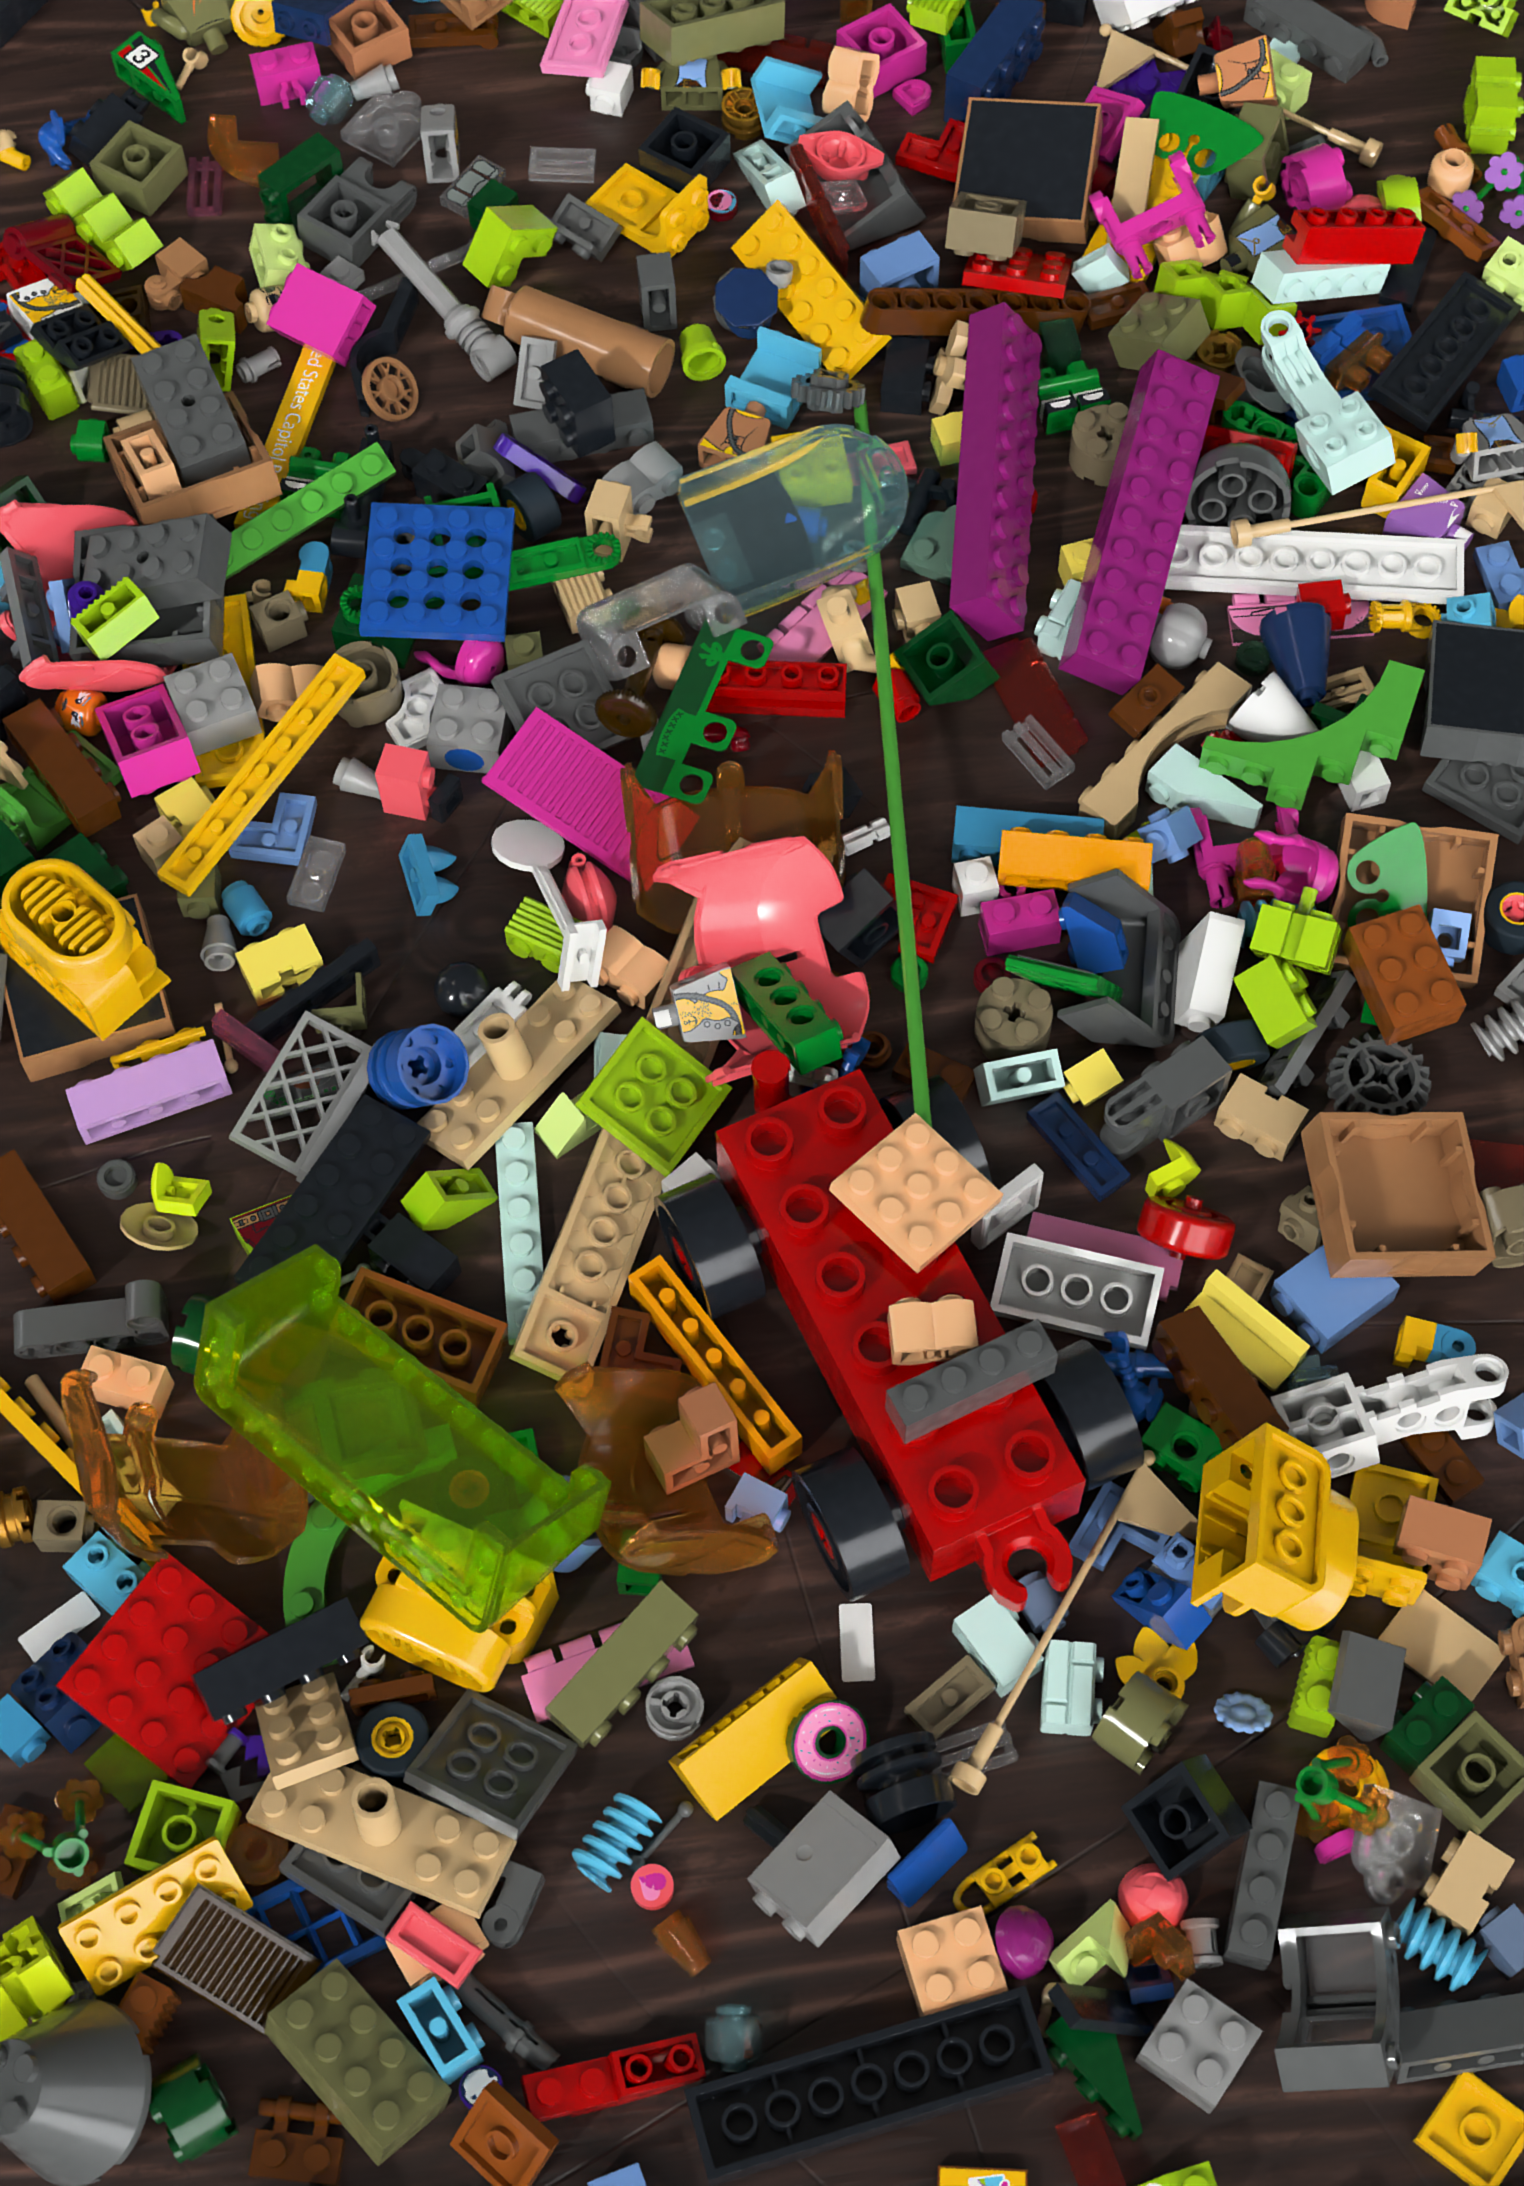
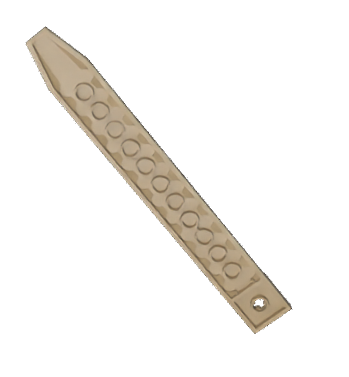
[509,837,752,1391]

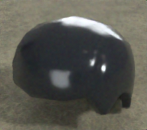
[433,961,491,1018]

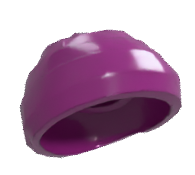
[995,1905,1054,1980]

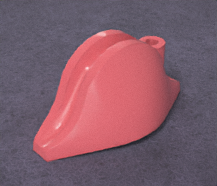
[798,131,885,184]
[562,853,617,933]

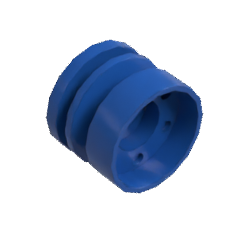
[367,1023,469,1110]

